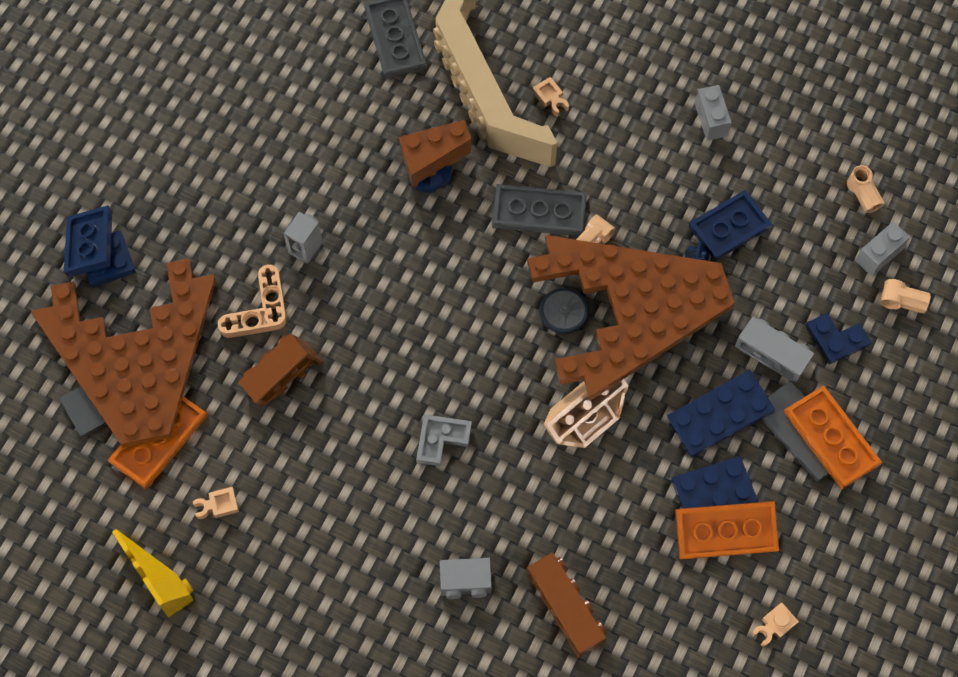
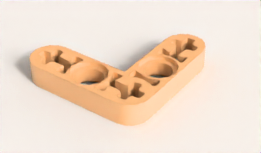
[218,265,287,338]

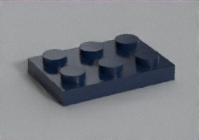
[688,190,772,261]
[64,205,113,277]
[671,456,758,509]

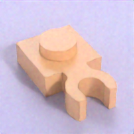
[532,77,569,117]
[193,487,239,519]
[752,602,799,647]

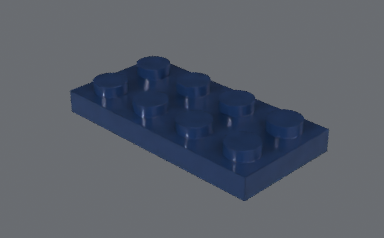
[667,370,775,458]

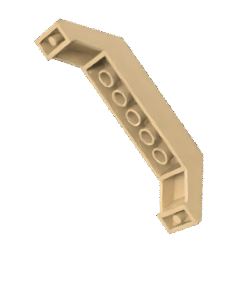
[433,0,557,167]

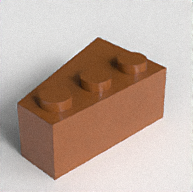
[399,120,471,189]
[238,333,324,406]

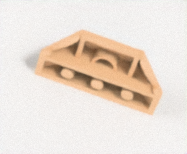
[544,379,628,448]

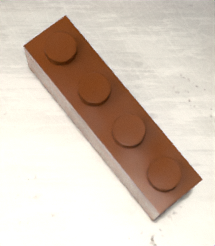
[526,552,607,659]

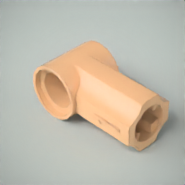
[847,165,885,213]
[576,214,615,244]
[880,279,931,314]

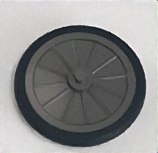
[539,288,589,334]

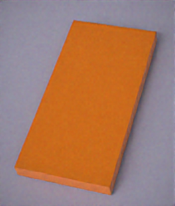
[784,385,883,490]
[108,396,208,490]
[675,501,779,559]

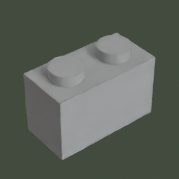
[695,85,731,141]
[284,212,323,264]
[856,221,910,277]
[440,558,491,599]

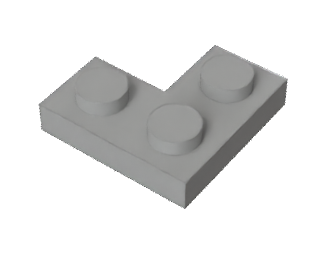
[416,414,472,466]

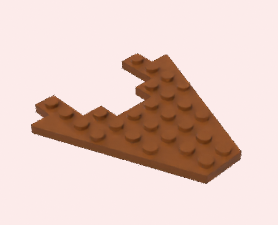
[527,235,735,400]
[31,259,216,447]

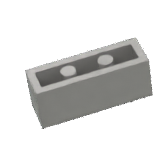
[735,316,814,384]

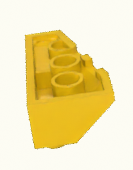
[112,529,194,618]

